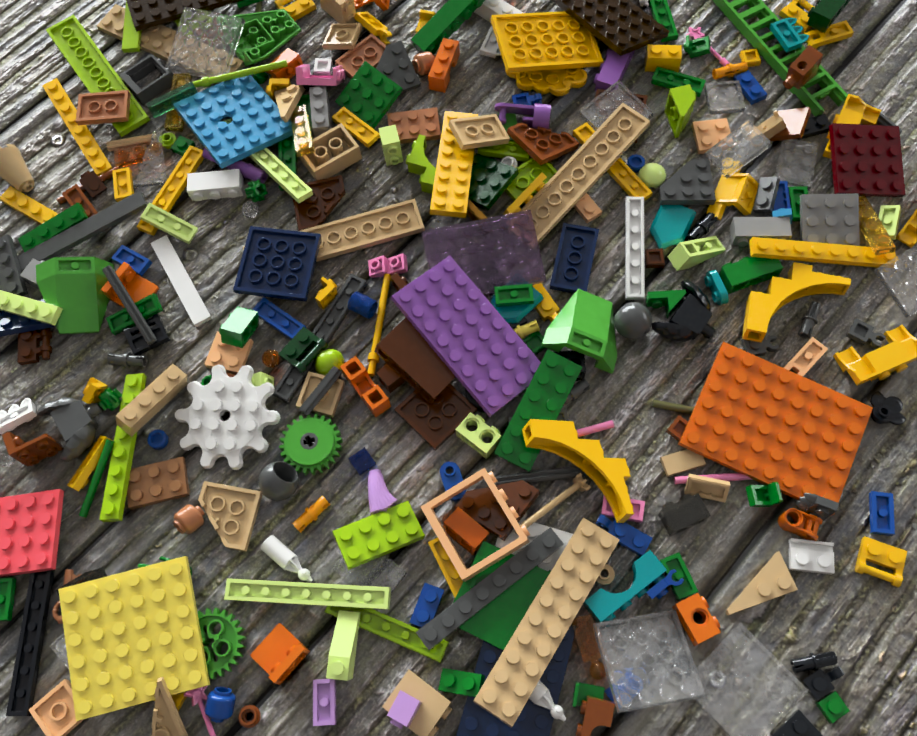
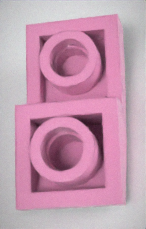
[368,253,408,278]

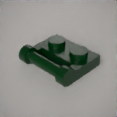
[278,326,328,373]

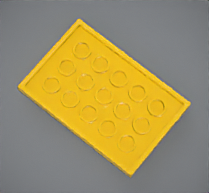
[490,11,604,73]

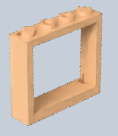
[421,468,530,582]

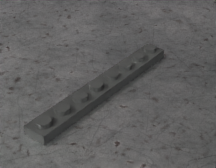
[416,527,564,651]

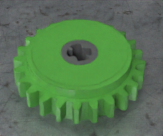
[279,413,343,475]

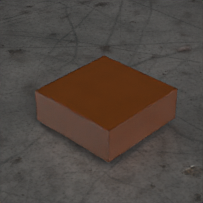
[644,248,665,268]

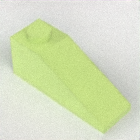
[667,236,726,271]
[326,610,361,681]

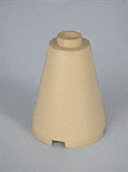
[0,144,35,192]

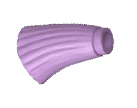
[368,469,398,515]

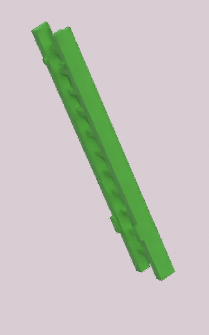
[712,0,848,116]

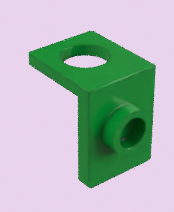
[572,681,605,707]

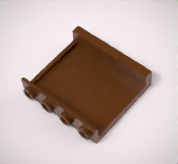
[375,318,456,404]

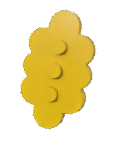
[505,68,587,96]

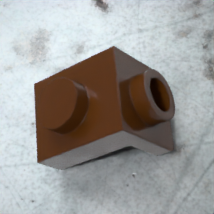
[79,171,107,198]

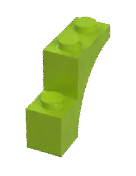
[406,134,436,194]

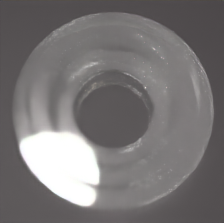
[242,201,260,218]

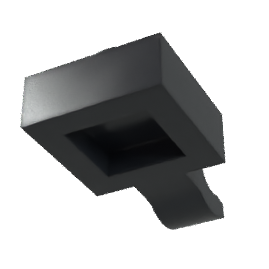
[801,666,845,701]

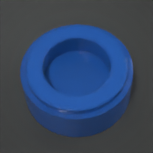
[627,154,645,173]
[147,429,169,450]

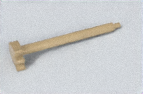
[514,473,591,534]

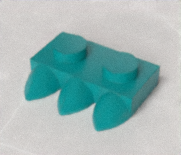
[769,18,809,53]

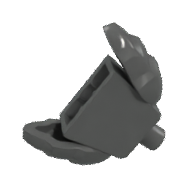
[37,397,103,462]

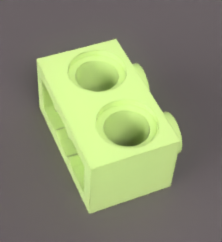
[378,125,403,166]
[455,412,501,459]

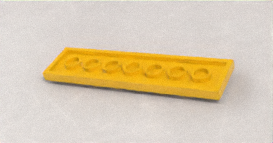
[430,111,478,218]

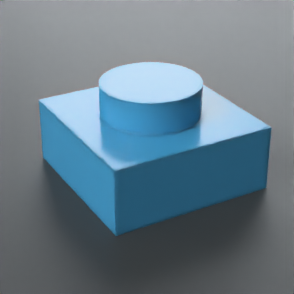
[772,208,792,224]

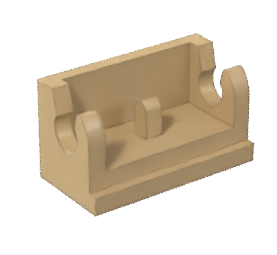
[745,110,786,148]

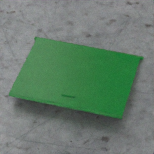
[453,540,551,650]

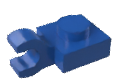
[512,92,542,106]
[646,569,684,599]

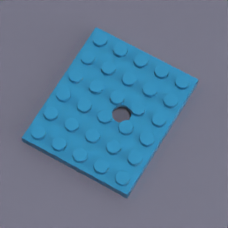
[173,75,297,169]

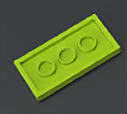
[332,501,425,570]

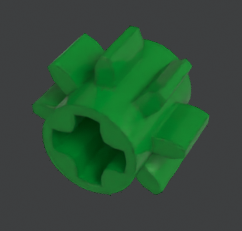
[244,180,268,203]
[98,387,122,411]

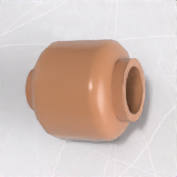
[412,51,435,76]
[173,504,205,534]

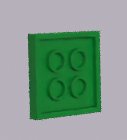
[335,61,403,129]

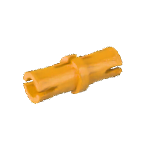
[712,61,748,80]
[292,496,331,533]

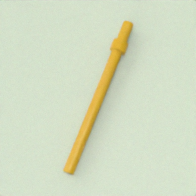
[368,274,391,377]

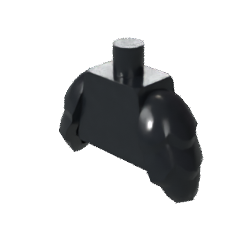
[652,280,716,343]

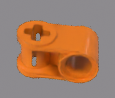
[778,508,823,541]

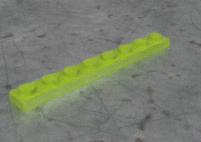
[99,373,147,522]

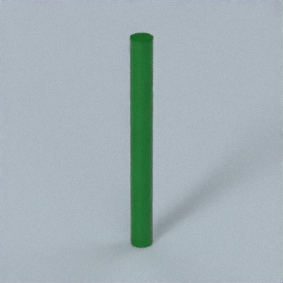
[79,439,114,518]

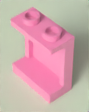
[296,64,345,86]

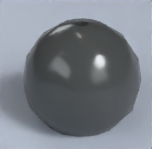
[614,302,652,340]
[258,461,299,501]

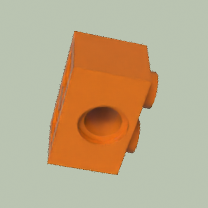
[672,593,721,646]

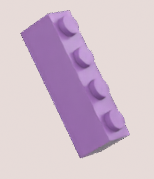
[594,48,635,91]

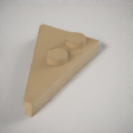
[274,84,305,123]
[726,551,798,616]
[151,677,188,736]

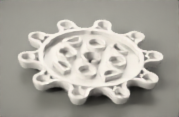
[175,365,281,470]

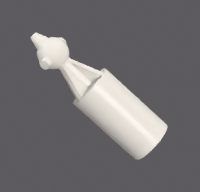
[260,535,313,582]
[529,680,566,721]

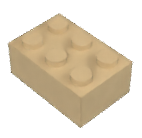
[297,123,362,180]

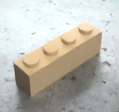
[115,364,187,437]

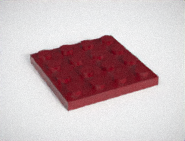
[829,123,905,197]

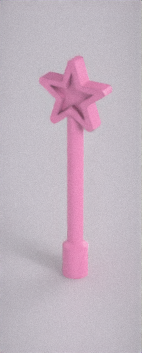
[686,27,730,67]
[184,686,216,736]

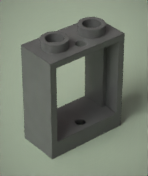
[119,54,175,105]

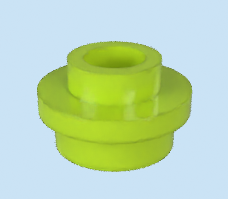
[159,132,177,149]

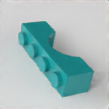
[583,550,667,625]

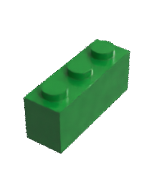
[719,257,783,294]

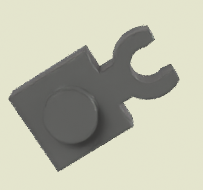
[846,318,886,349]
[741,336,779,356]

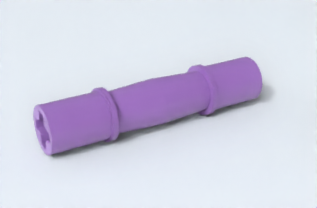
[203,148,268,184]

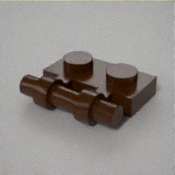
[17,328,52,365]

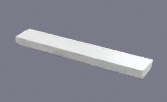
[625,196,645,301]
[150,235,212,327]

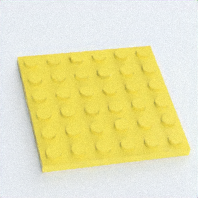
[58,556,210,721]

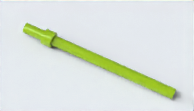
[189,60,288,89]

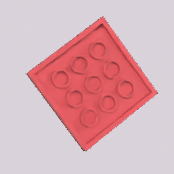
[0,489,64,577]

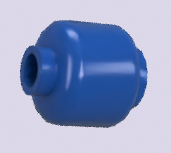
[204,687,236,723]

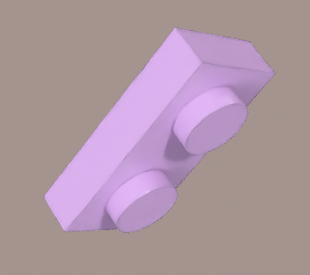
[313,679,336,726]

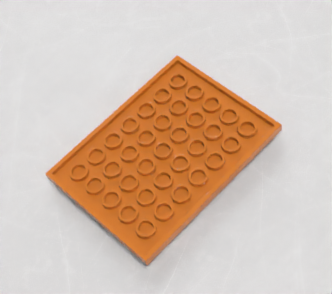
[678,341,873,515]

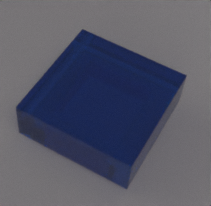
[348,447,376,475]

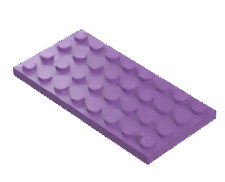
[391,256,541,417]

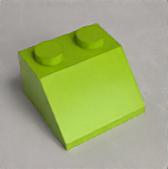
[664,84,697,138]

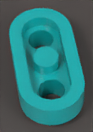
[704,270,729,305]

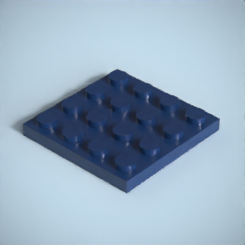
[233,226,322,302]

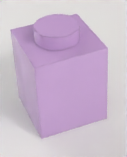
[387,690,422,729]

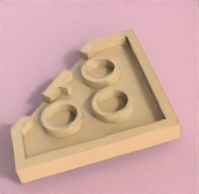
[198,481,263,552]

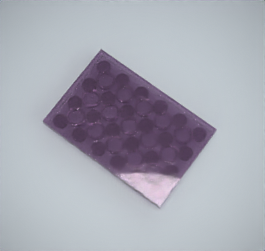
[421,210,546,295]

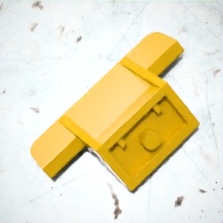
[707,162,759,220]

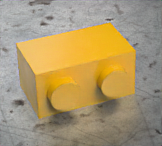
[645,44,682,72]

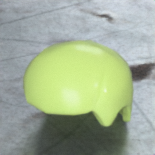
[637,163,666,189]

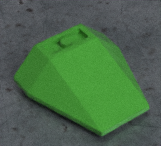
[219,9,301,66]
[36,257,114,334]
[541,289,617,374]

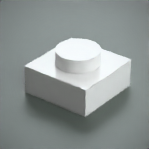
[313,58,333,75]

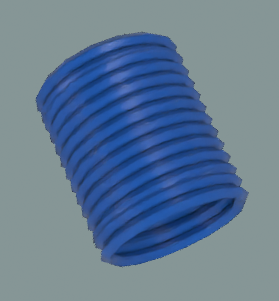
[348,291,378,319]

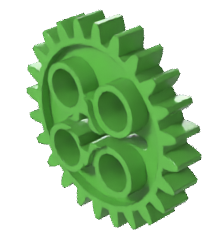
[198,608,246,680]

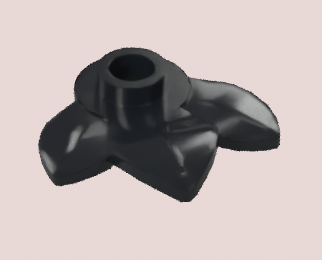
[870,391,906,425]

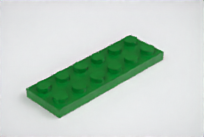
[494,349,582,472]

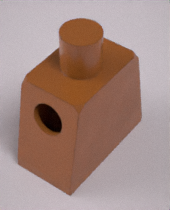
[783,45,824,89]

